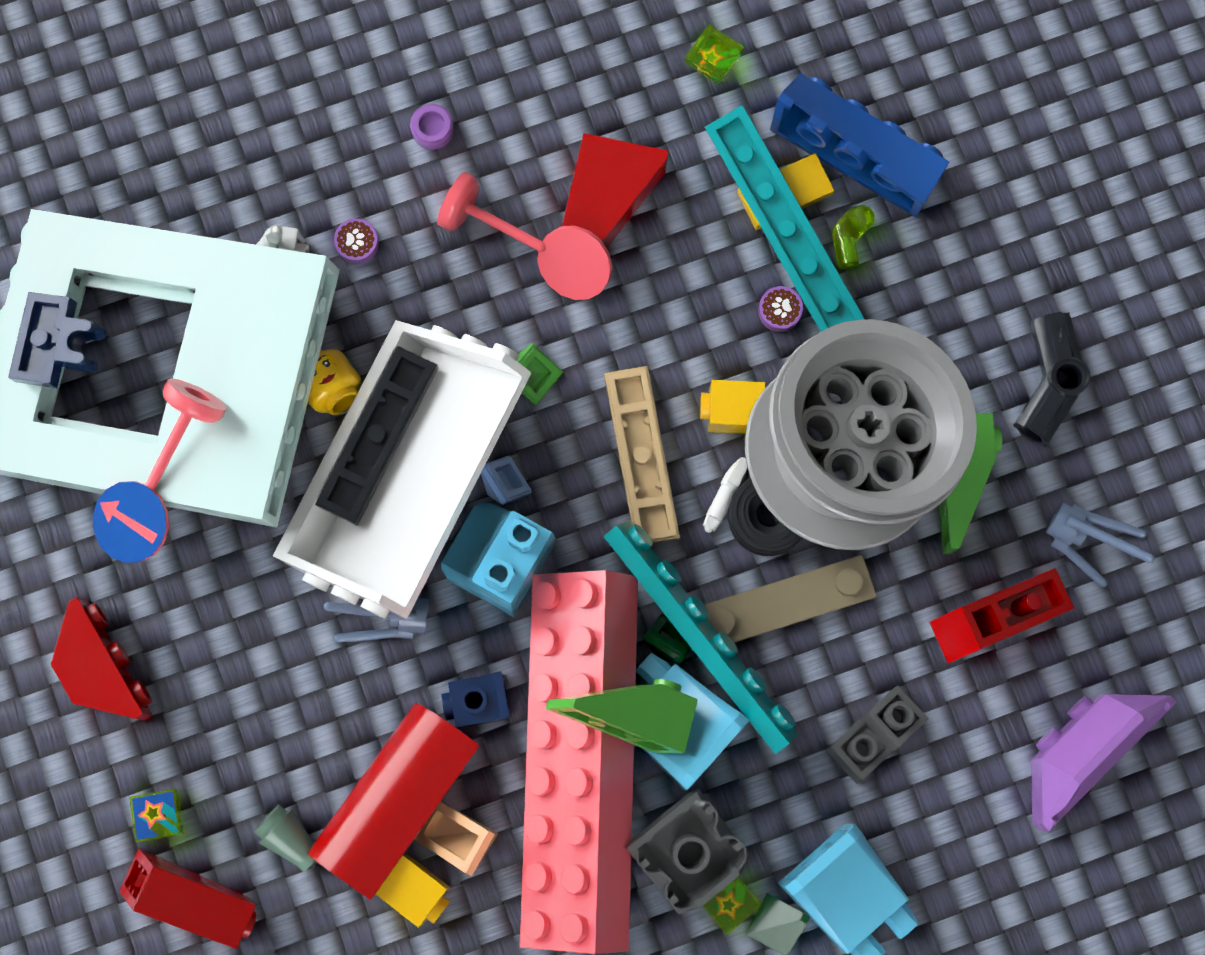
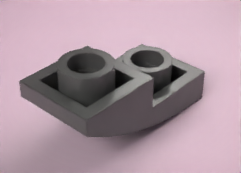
[826,685,929,784]

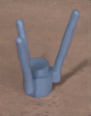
[1045,502,1155,588]
[324,597,429,643]

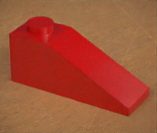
[929,568,1075,663]

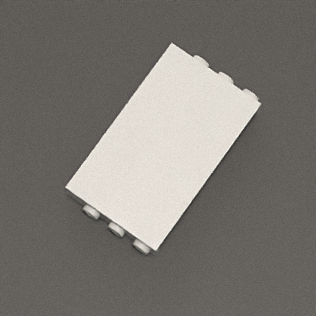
[273,320,531,619]

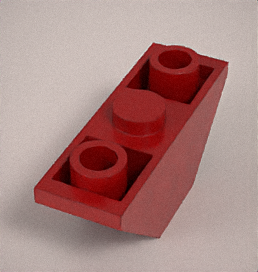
[51,597,153,721]

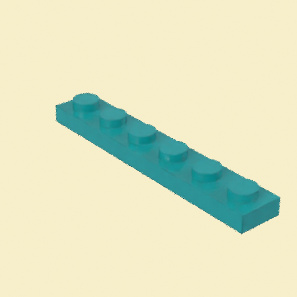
[705,105,865,332]
[603,521,798,755]

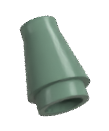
[253,805,315,872]

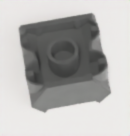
[626,788,750,914]

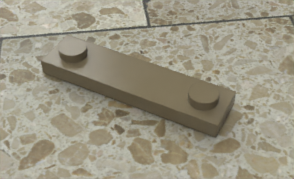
[705,555,877,643]

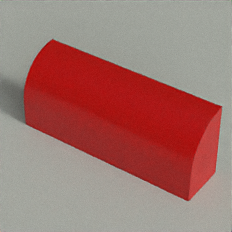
[307,702,480,901]

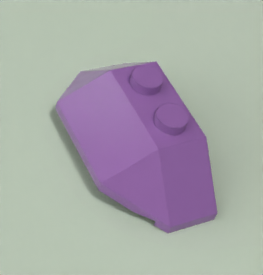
[1031,694,1177,831]

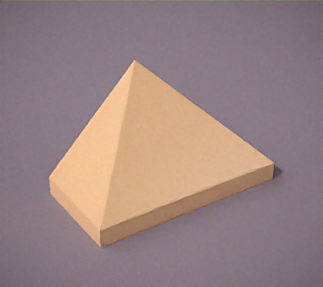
[414,801,498,876]

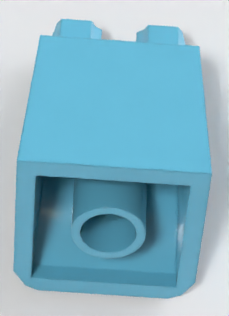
[441,503,557,617]
[636,653,749,791]
[777,823,919,955]

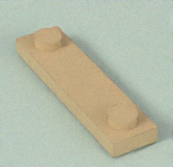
[604,366,680,544]

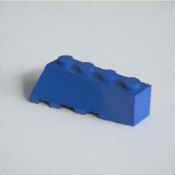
[770,73,950,217]

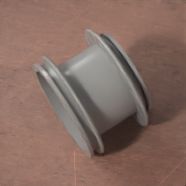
[745,319,977,550]

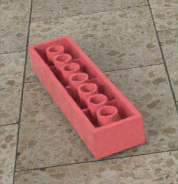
[520,570,638,954]

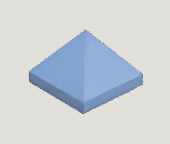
[481,456,532,505]

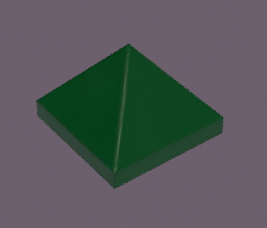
[644,613,692,664]

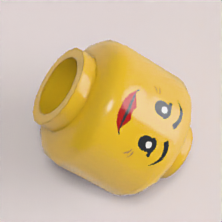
[308,349,361,415]

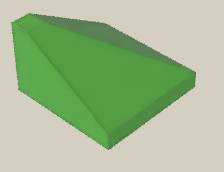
[517,343,563,405]

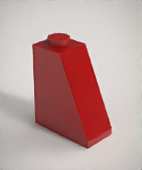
[562,133,669,248]
[119,849,257,949]

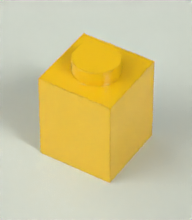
[700,380,765,434]
[375,854,451,928]

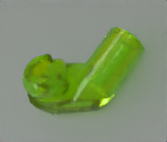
[832,205,875,268]

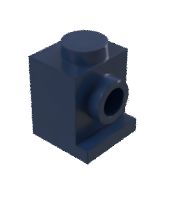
[441,671,512,729]

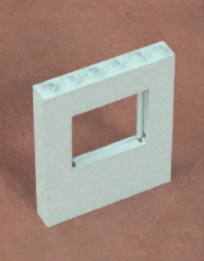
[0,209,340,528]

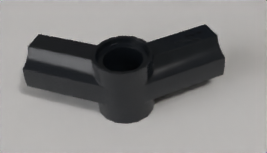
[1013,312,1090,446]

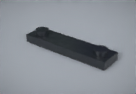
[315,346,439,526]

